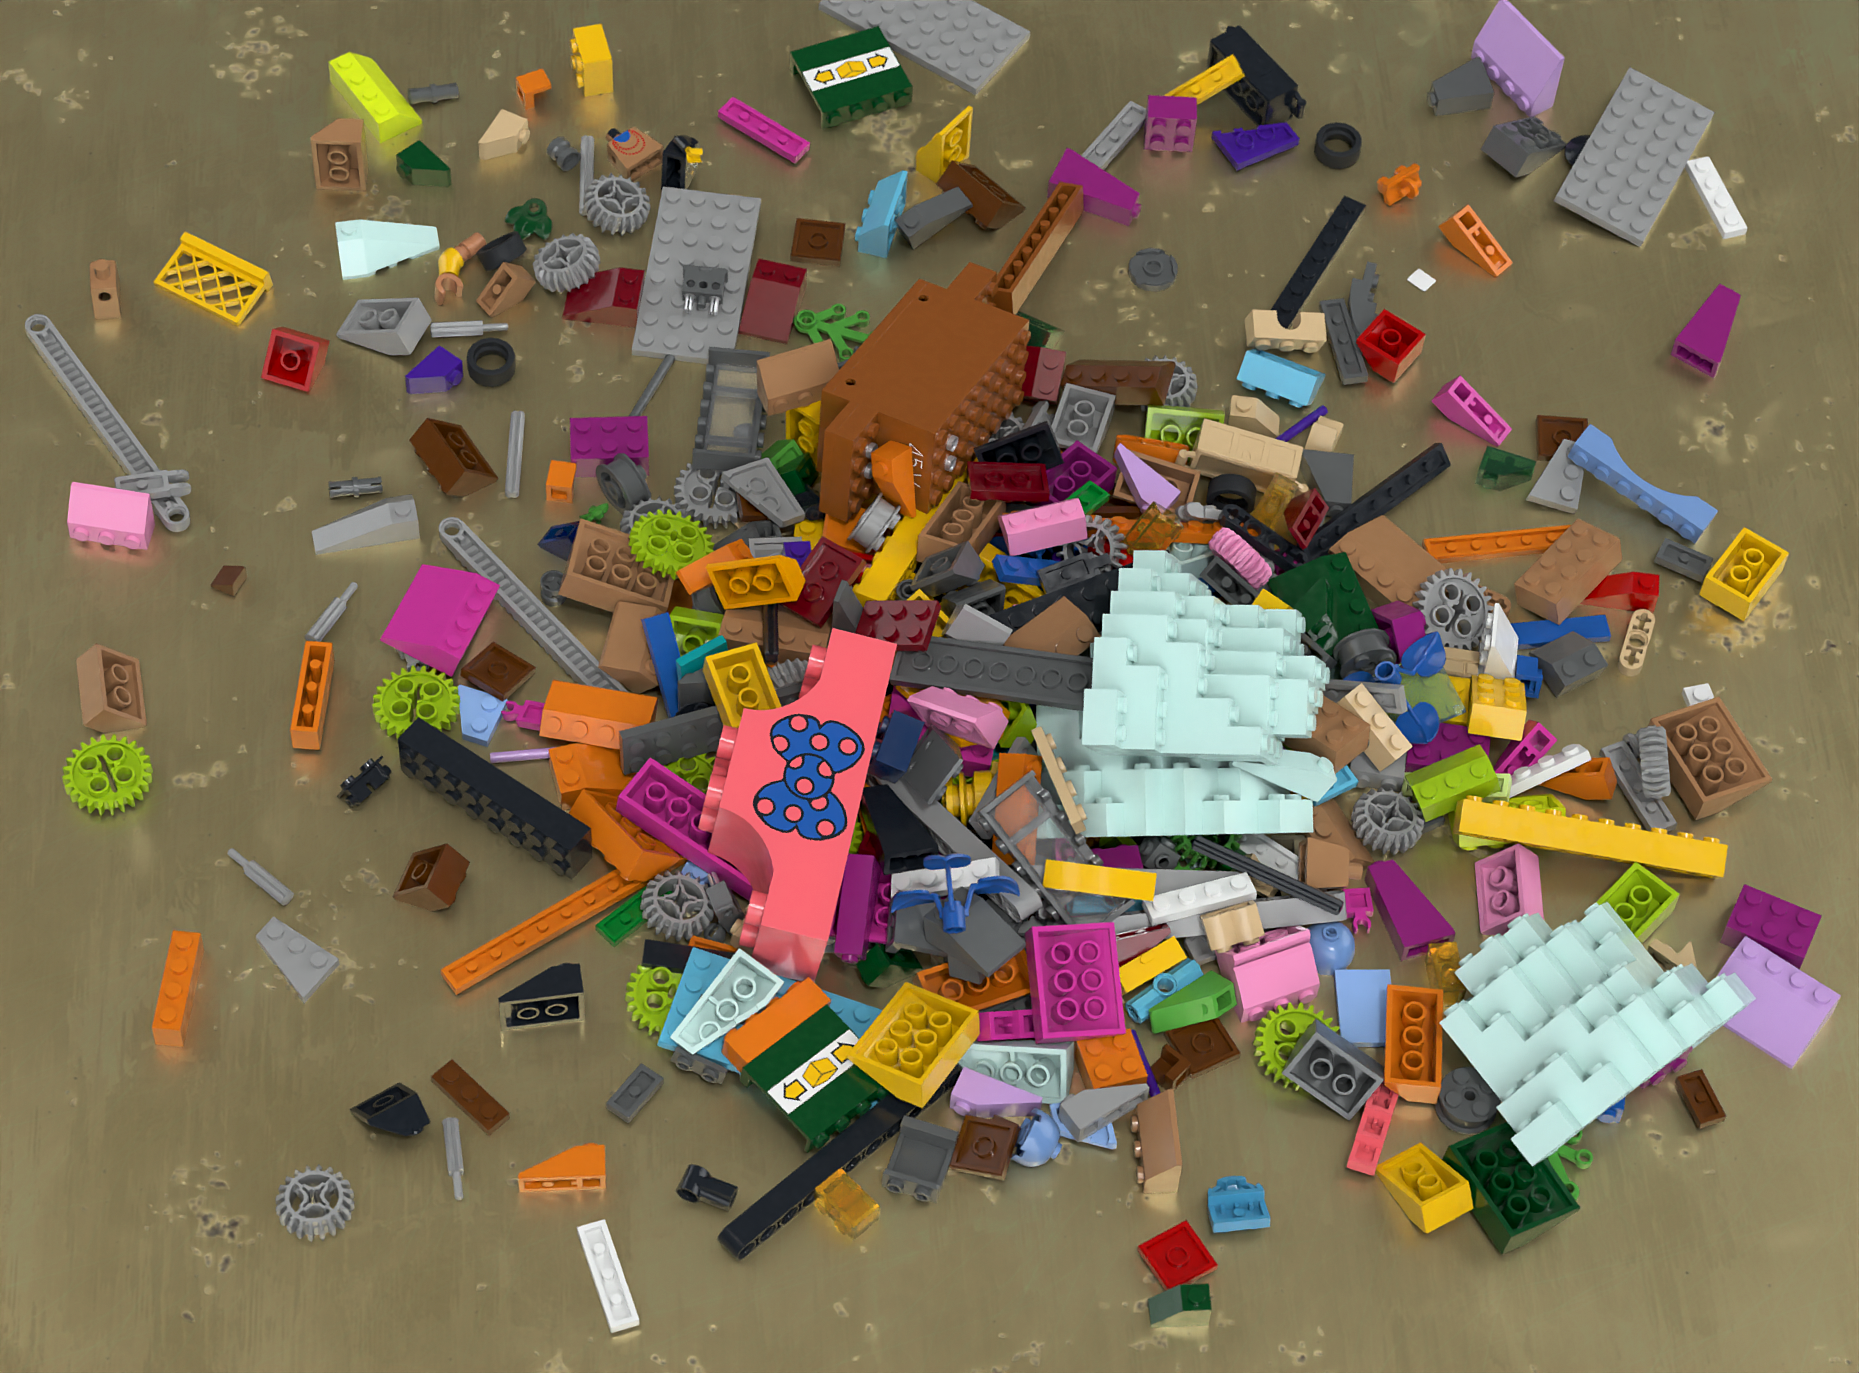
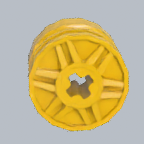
[942,770,992,828]

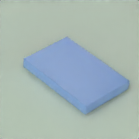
[1334,969,1391,1047]

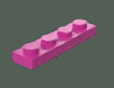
[718,97,810,163]

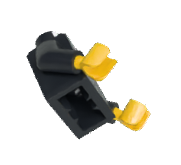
[661,135,703,190]

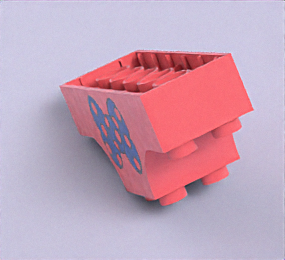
[698,628,897,982]

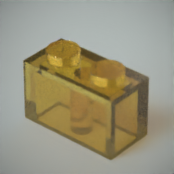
[1251,472,1299,530]
[1122,501,1184,556]
[1424,942,1467,1008]
[814,1168,880,1240]

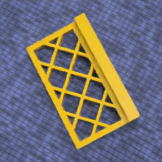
[154,232,273,327]

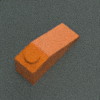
[1438,204,1513,277]
[871,440,916,518]
[676,539,754,595]
[1539,757,1617,800]
[518,1143,606,1192]

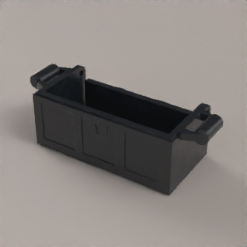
[1206,25,1306,127]

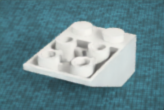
[1477,603,1519,680]

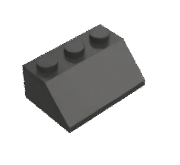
[1282,1019,1384,1121]

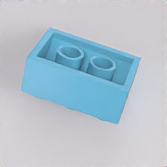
[855,170,908,258]
[1237,348,1326,408]

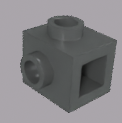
[1138,836,1181,870]

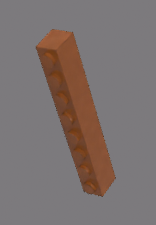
[994,182,1084,315]

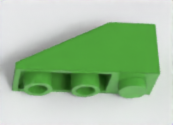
[1148,970,1237,1034]

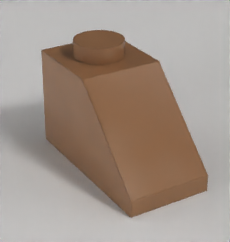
[476,262,536,317]

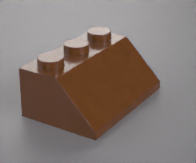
[936,160,1026,230]
[409,418,499,497]

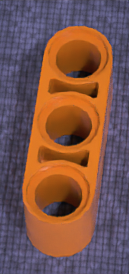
[1112,434,1190,465]

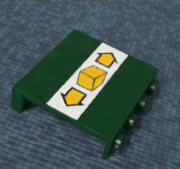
[789,26,913,129]
[739,1004,891,1153]

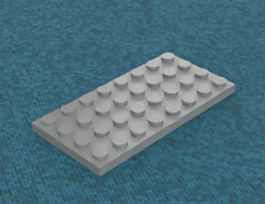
[819,0,1030,95]
[1554,67,1715,247]
[632,187,761,365]

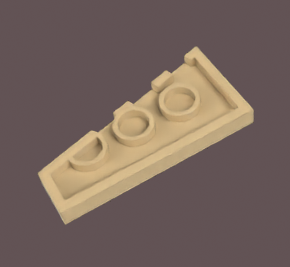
[1031,726,1087,834]

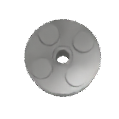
[847,492,901,554]

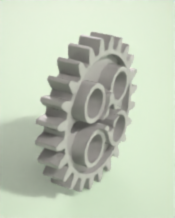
[674,463,740,529]
[1412,568,1494,650]

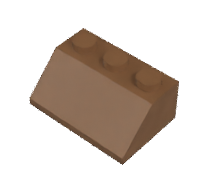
[311,118,368,191]
[757,339,839,416]
[1112,449,1201,516]
[1003,596,1101,656]
[598,601,664,694]
[76,643,147,733]
[1295,799,1375,871]
[1130,1089,1182,1194]

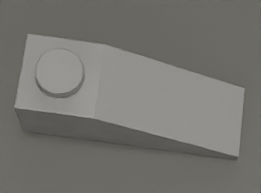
[1058,1084,1149,1143]

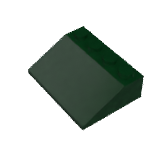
[1267,552,1379,660]
[1442,1122,1581,1255]

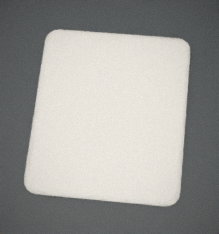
[1407,269,1436,291]

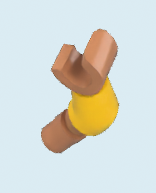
[434,232,486,305]

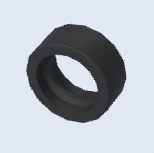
[1314,122,1362,169]
[476,231,527,271]
[467,337,516,387]
[1206,474,1257,514]

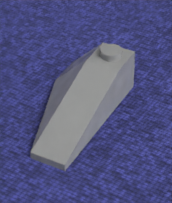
[312,494,420,555]

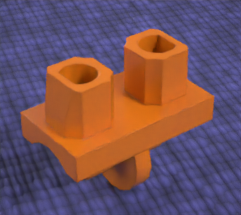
[1377,163,1422,206]

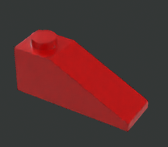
[1579,572,1660,613]

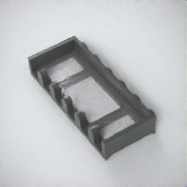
[692,347,770,471]
[977,770,1135,925]

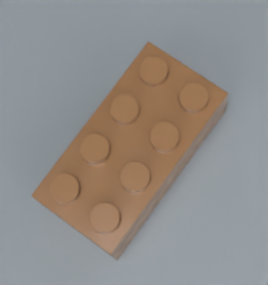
[916,481,1007,563]
[1514,519,1623,625]
[1281,695,1371,774]

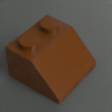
[392,843,470,911]

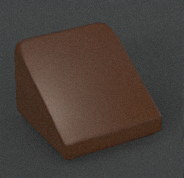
[211,565,247,596]

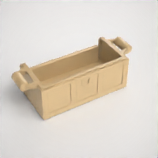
[1175,419,1308,505]

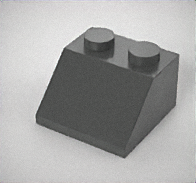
[910,541,985,597]
[941,579,1006,618]
[1529,631,1608,698]

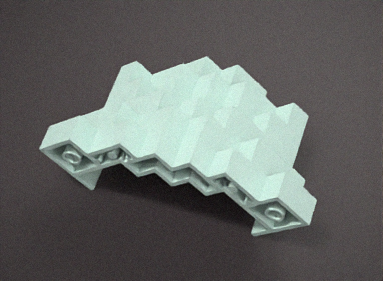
[1082,550,1330,765]
[1036,643,1313,839]
[1440,902,1756,1166]

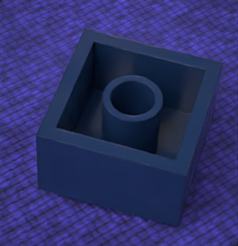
[867,710,925,784]

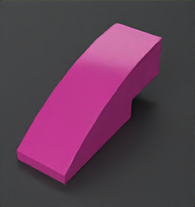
[977,1009,1035,1042]

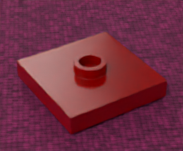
[1137,1220,1218,1291]

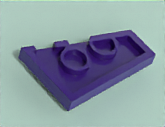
[1211,122,1300,170]

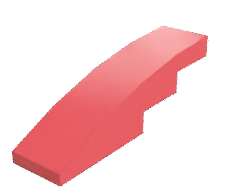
[1346,1081,1399,1176]

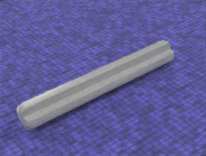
[579,135,594,216]
[505,411,525,498]

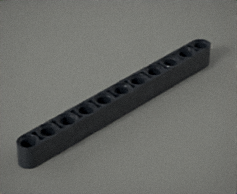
[717,1063,963,1261]

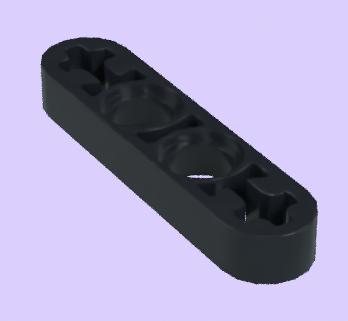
[1218,504,1309,572]

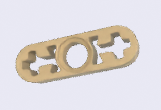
[1617,609,1655,677]

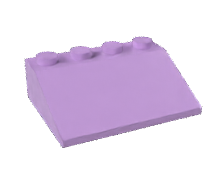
[1471,0,1564,117]
[1717,936,1841,1069]

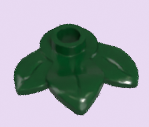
[504,198,552,241]

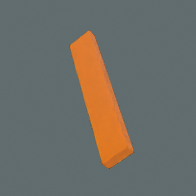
[1422,525,1571,564]

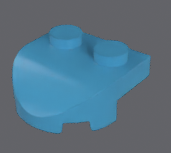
[1207,1176,1270,1233]

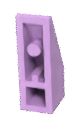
[1114,443,1181,521]
[949,1067,1043,1118]

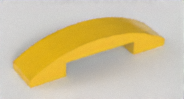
[1042,859,1157,901]

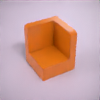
[515,68,551,110]
[546,460,577,503]

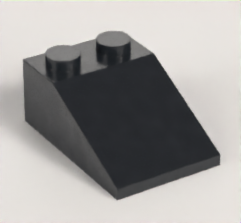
[498,963,585,1031]

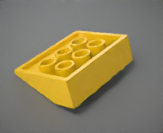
[847,982,980,1108]

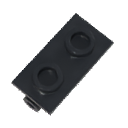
[794,484,826,521]
[337,756,392,807]

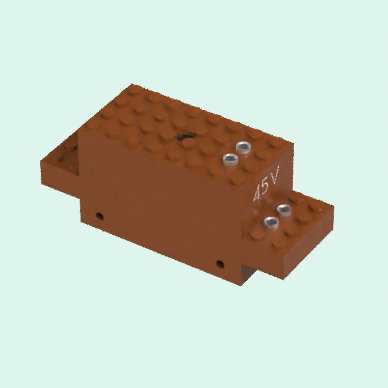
[816,262,1031,522]

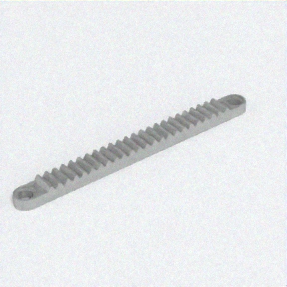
[25,314,191,532]
[439,517,628,692]

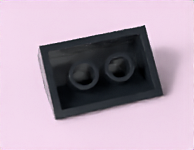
[974,421,1064,470]

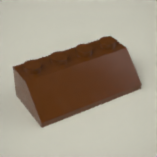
[1060,359,1176,406]

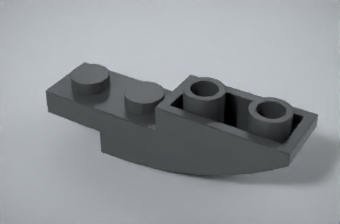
[1347,262,1380,356]

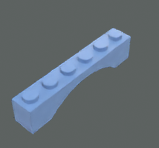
[1567,424,1718,544]

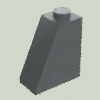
[1427,57,1494,116]
[1300,449,1354,518]

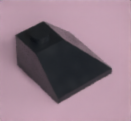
[350,1082,431,1136]

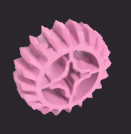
[1208,527,1272,590]

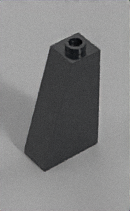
[860,784,939,875]

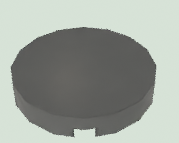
[1128,248,1178,292]

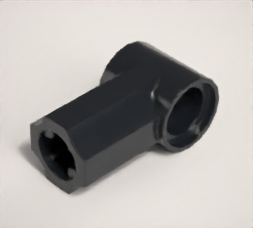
[676,1164,738,1211]

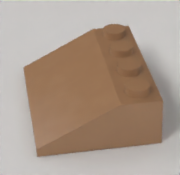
[1329,515,1447,609]
[558,519,674,613]
[718,603,833,666]
[1647,697,1773,820]

